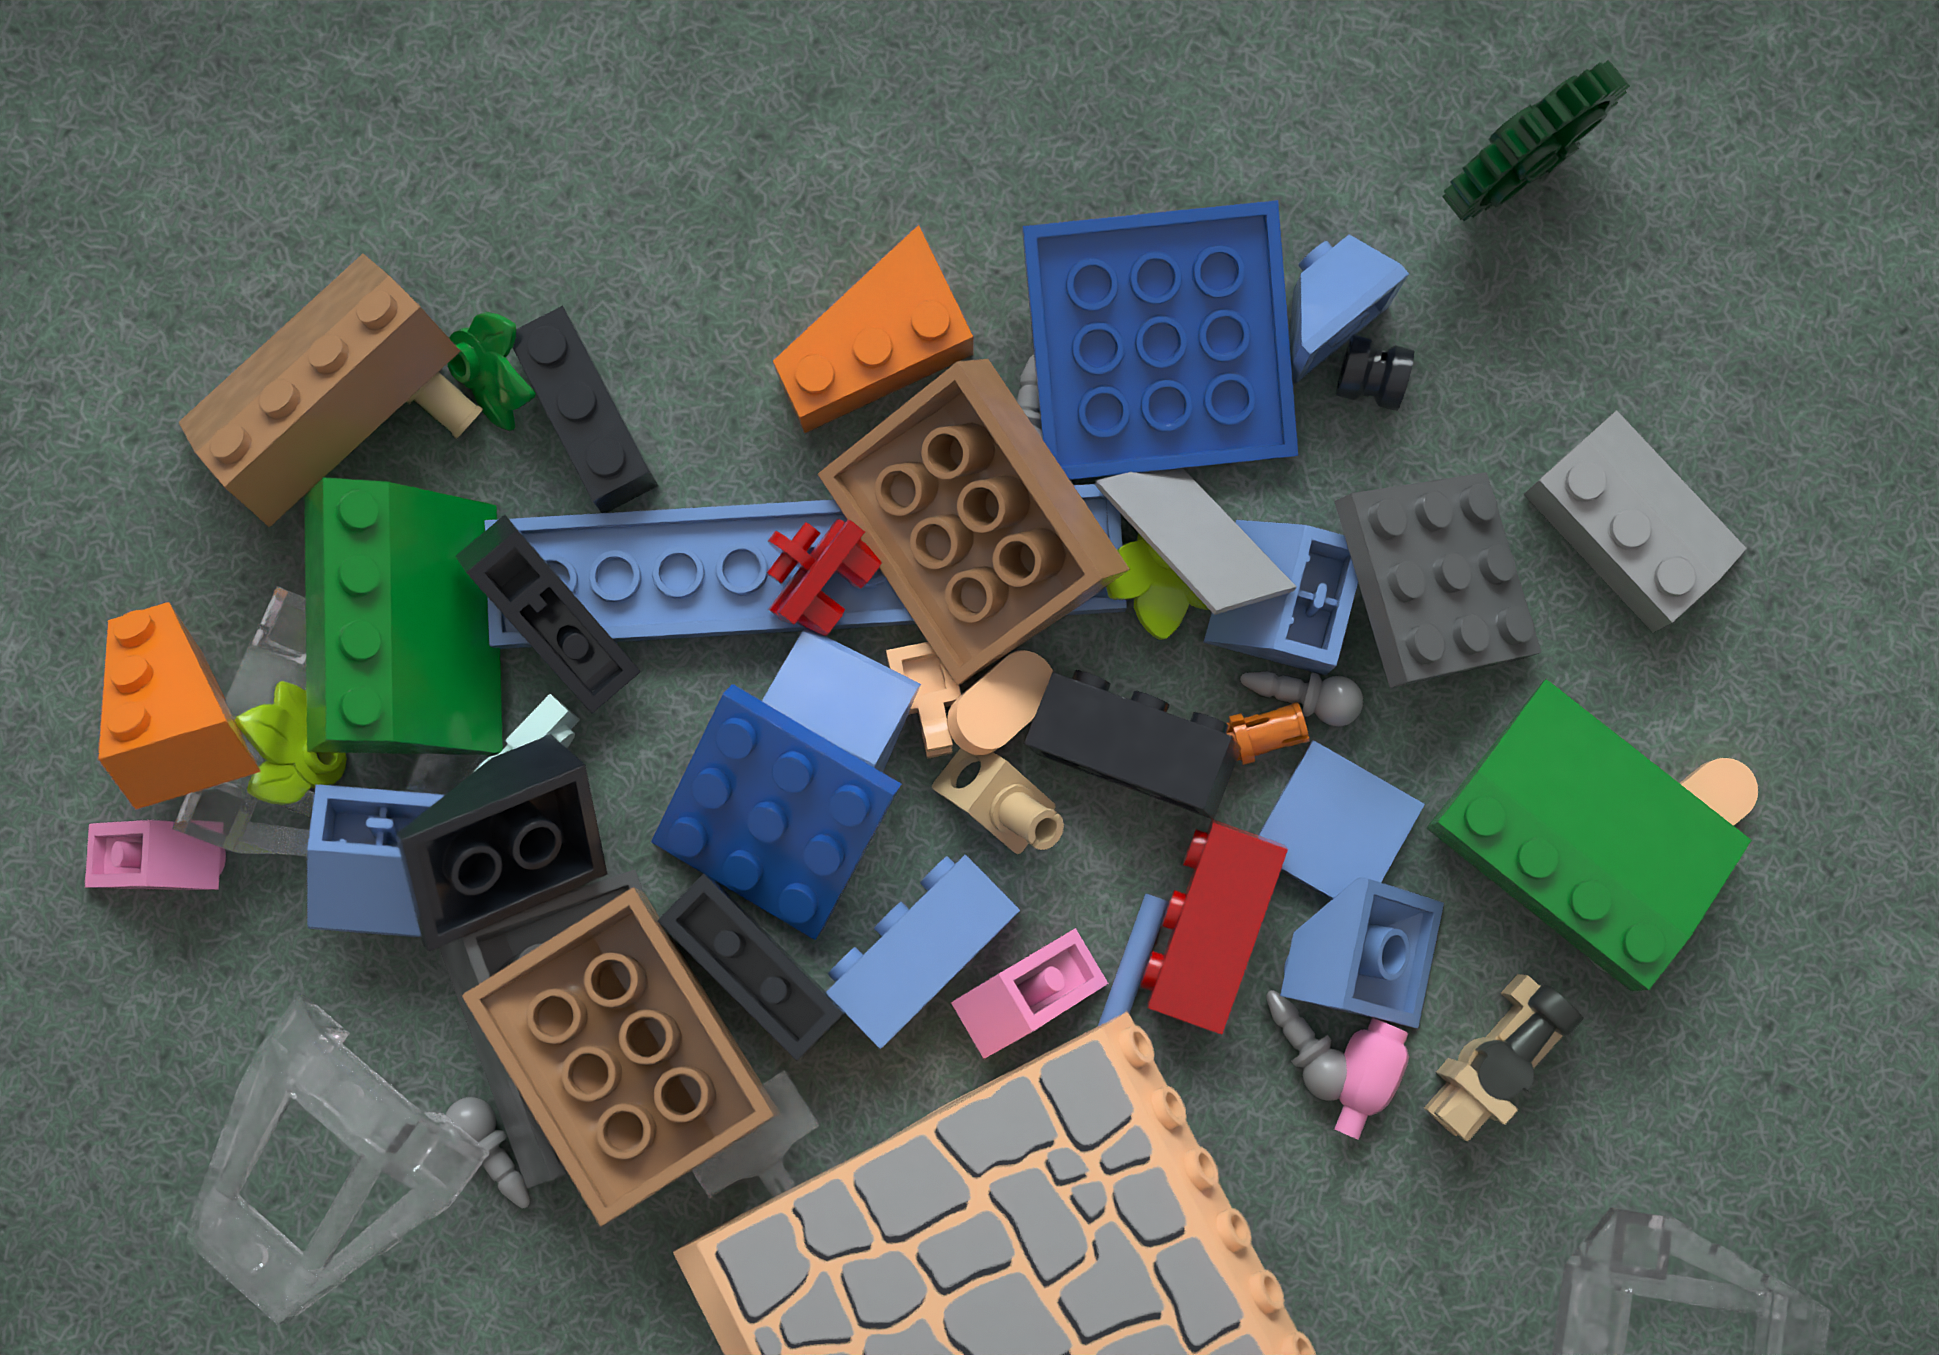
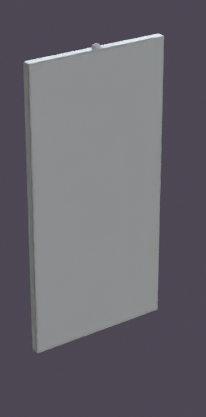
[1095,468,1296,615]

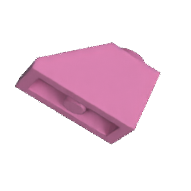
[85,820,226,890]
[951,928,1109,1059]

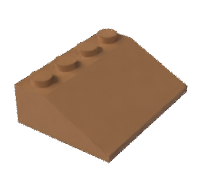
[178,254,460,527]
[818,359,1130,685]
[461,887,780,1226]

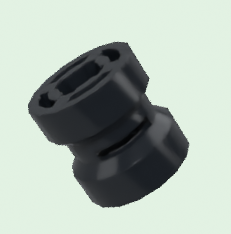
[1336,334,1415,411]

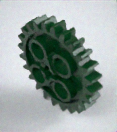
[1442,60,1630,221]

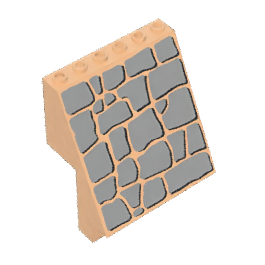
[673,1011,1316,1355]

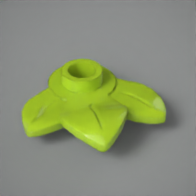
[1106,533,1210,640]
[235,681,346,805]

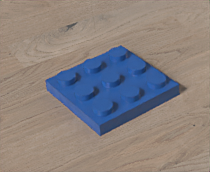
[651,684,902,940]

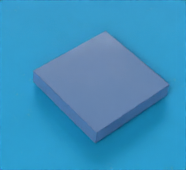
[1258,740,1425,900]

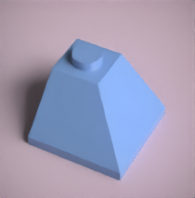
[1289,235,1409,385]
[1280,877,1444,1028]

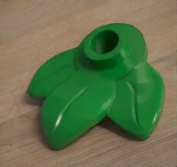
[447,312,536,431]

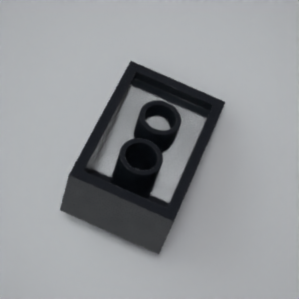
[396,734,608,951]

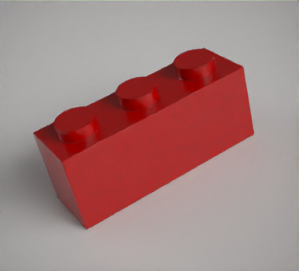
[1140,819,1288,1035]

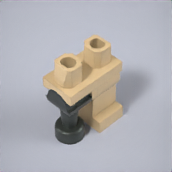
[1424,974,1584,1142]

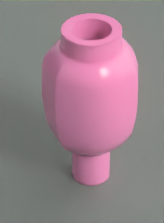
[1334,1018,1409,1140]

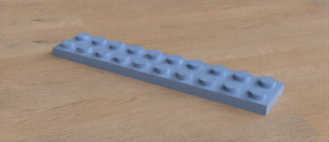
[485,484,1127,649]

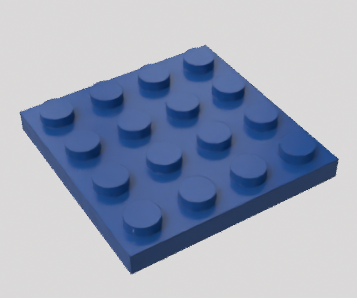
[1022,200,1298,479]

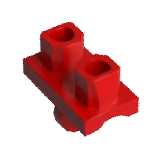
[767,519,882,636]

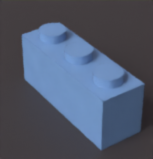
[826,854,1020,1049]

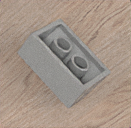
[1524,410,1747,633]

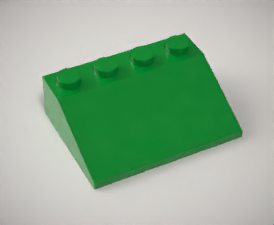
[304,478,503,755]
[1426,679,1752,991]

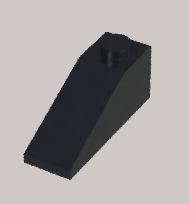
[456,515,641,713]

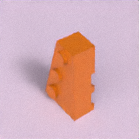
[773,225,973,433]
[98,602,261,810]

